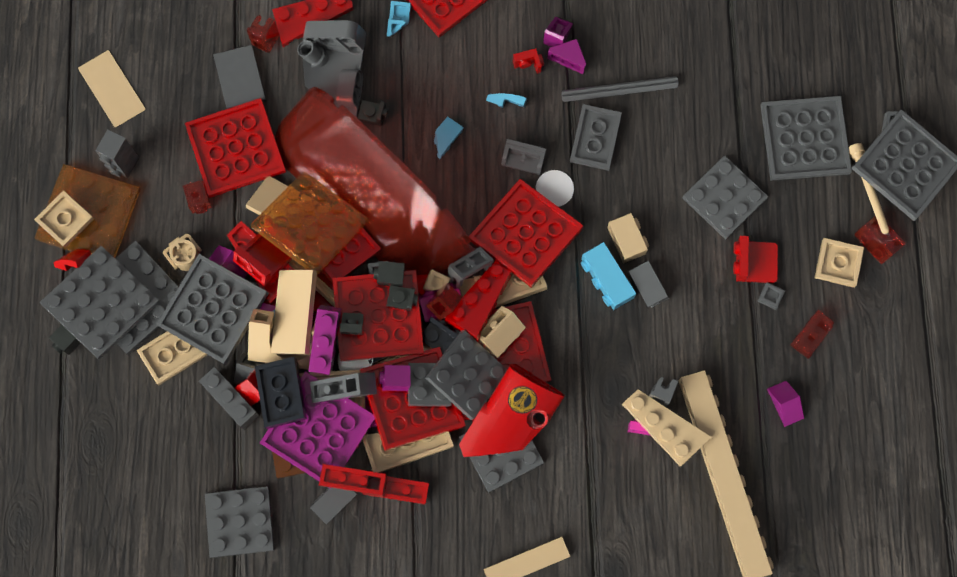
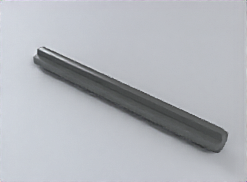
[561,76,679,102]

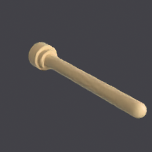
[848,143,889,234]

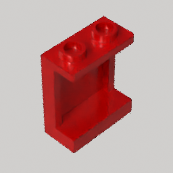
[233,220,299,286]

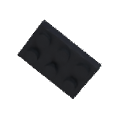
[255,356,307,429]

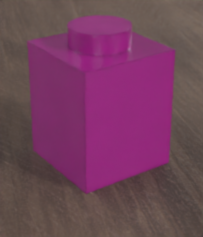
[379,365,411,391]

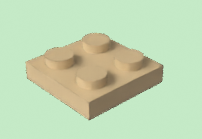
[34,191,94,248]
[815,238,864,288]

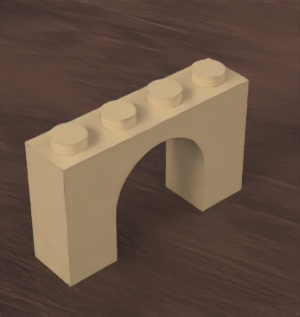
[248,309,335,370]

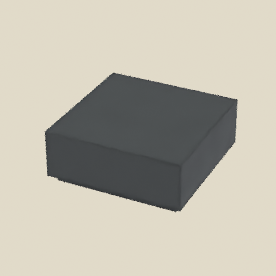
[757,282,785,310]

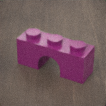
[309,305,342,375]

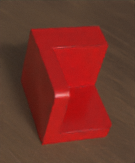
[235,369,260,406]

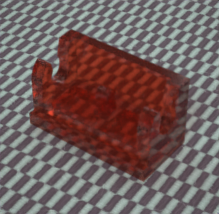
[246,15,279,53]
[790,310,834,359]

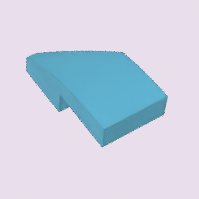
[387,1,411,37]
[486,93,527,108]
[434,117,464,159]

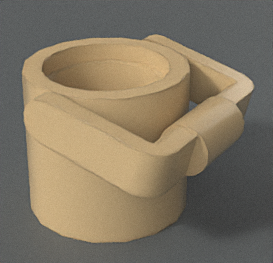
[163,234,202,271]

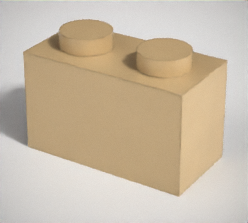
[607,213,649,263]
[478,306,526,358]

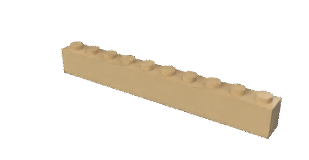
[678,370,774,577]

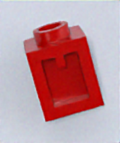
[513,48,544,74]

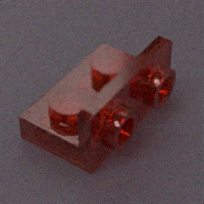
[855,216,906,264]

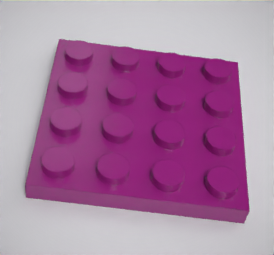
[260,371,375,489]

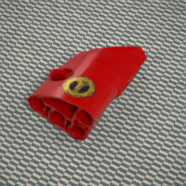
[459,363,565,457]

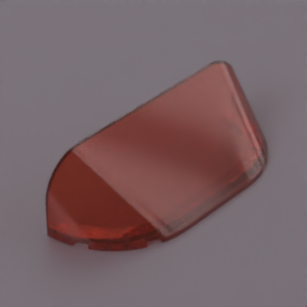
[275,87,476,283]

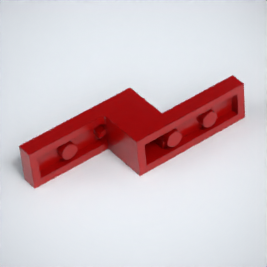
[319,464,429,505]

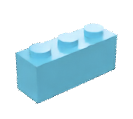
[581,242,636,310]

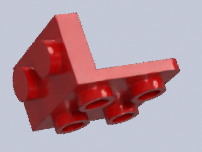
[733,236,778,283]

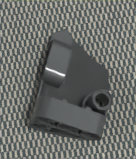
[297,20,367,124]

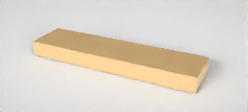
[484,537,570,577]

